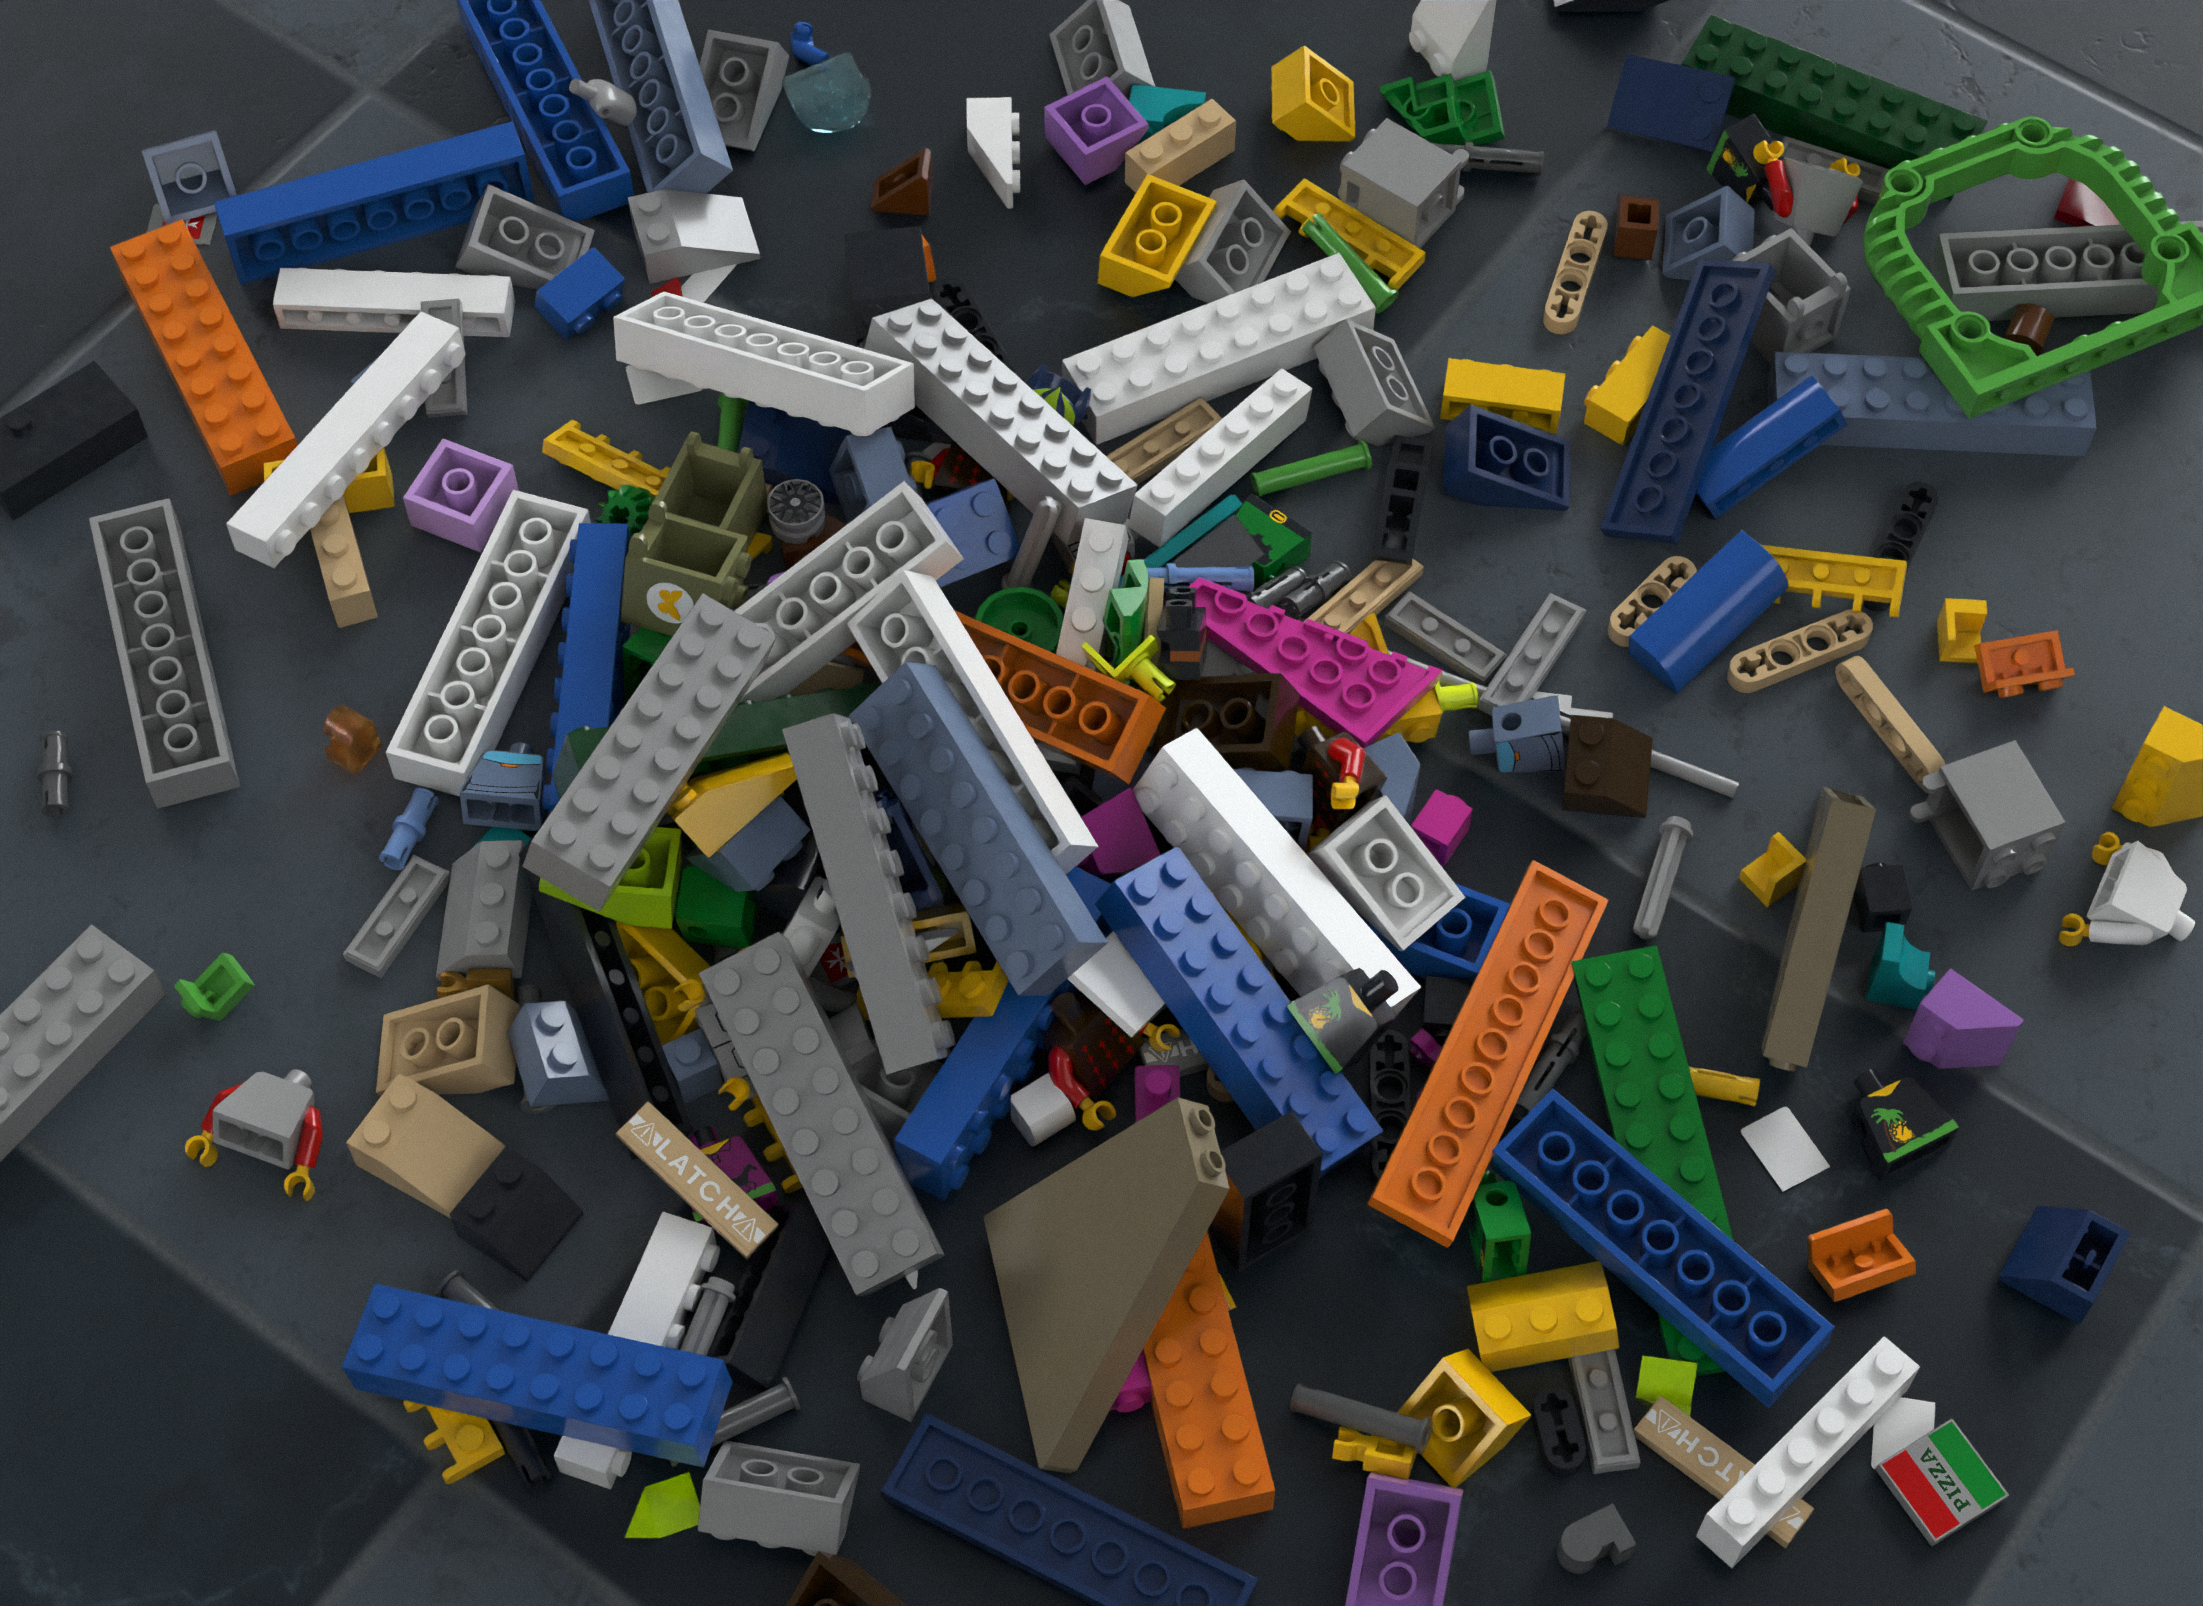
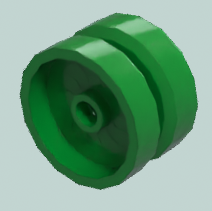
[975,587,1063,654]

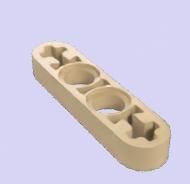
[1543,211,1608,335]
[1727,609,1873,693]
[1835,656,1946,787]

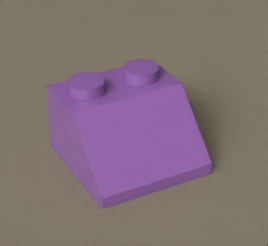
[1044,76,1149,185]
[1903,968,2024,1069]

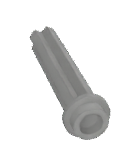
[1001,496,1062,589]
[1633,816,1693,940]
[680,1277,736,1356]

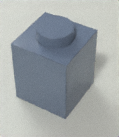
[662,1029,723,1104]

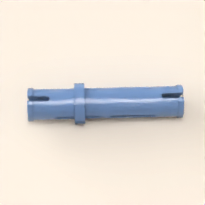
[1147,563,1254,596]

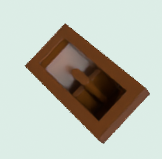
[871,147,933,215]

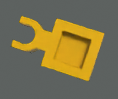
[1332,1426,1417,1479]

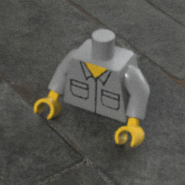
[673,979,758,1111]

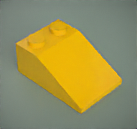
[667,752,797,858]

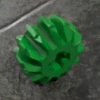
[594,485,655,538]

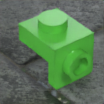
[174,952,255,1021]

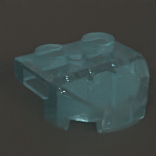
[781,51,871,133]

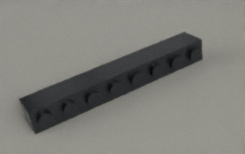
[519,832,694,1160]

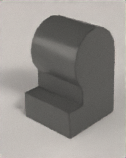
[1557,1503,1637,1574]

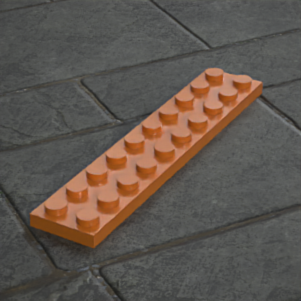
[1367,860,1609,1248]

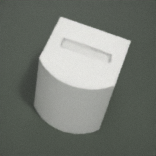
[1010,1073,1076,1147]

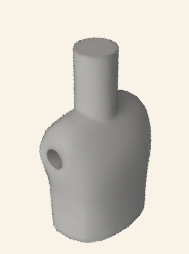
[569,78,637,127]

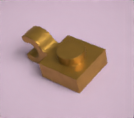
[437,969,516,1002]

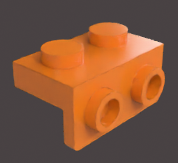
[1974,630,2075,698]
[1807,1209,1916,1302]

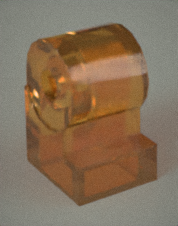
[323,704,382,775]

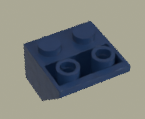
[1997,1206,2131,1324]

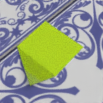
[1636,1356,1698,1417]
[625,1472,700,1538]

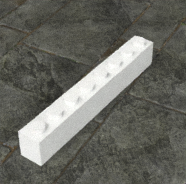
[226,312,466,568]

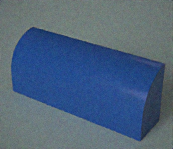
[1696,376,1848,519]
[1629,530,1789,694]

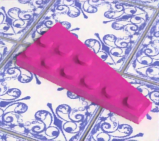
[1189,577,1443,748]

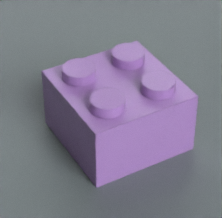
[403,439,519,553]

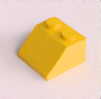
[1271,45,1355,141]
[1397,1349,1531,1488]

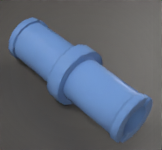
[379,788,439,871]

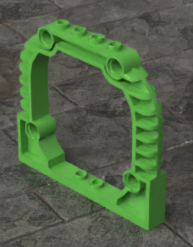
[1863,116,2203,419]

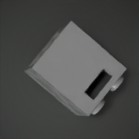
[1338,118,1469,248]
[1731,228,1851,364]
[1909,740,2066,891]

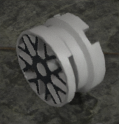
[767,479,826,544]

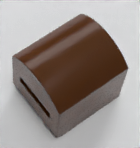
[2004,303,2055,356]

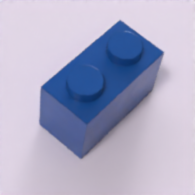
[534,247,625,340]

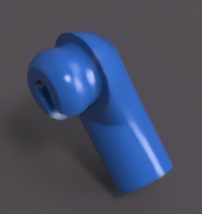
[789,22,830,70]

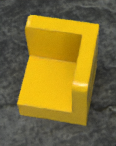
[1937,598,1987,663]
[1739,832,1807,907]

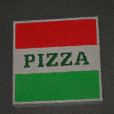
[1875,1419,2009,1547]

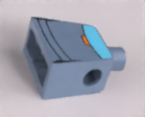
[1469,695,1566,773]
[460,742,546,831]

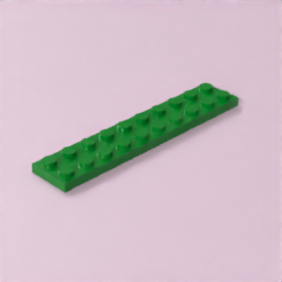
[1572,945,1734,1377]

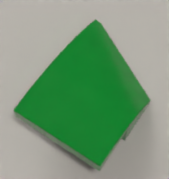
[1379,70,1506,145]
[1102,559,1148,689]

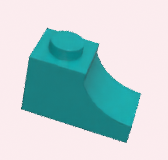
[1129,84,1206,144]
[1865,922,1935,1010]

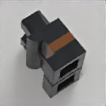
[1157,587,1207,680]

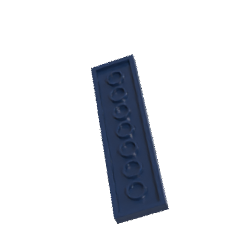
[1600,259,1775,544]
[881,1413,1258,1606]

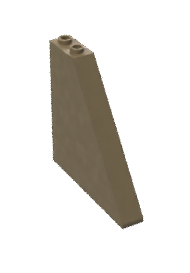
[1761,786,1876,1071]
[983,1097,1230,1474]

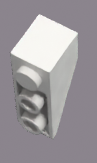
[967,97,1020,209]

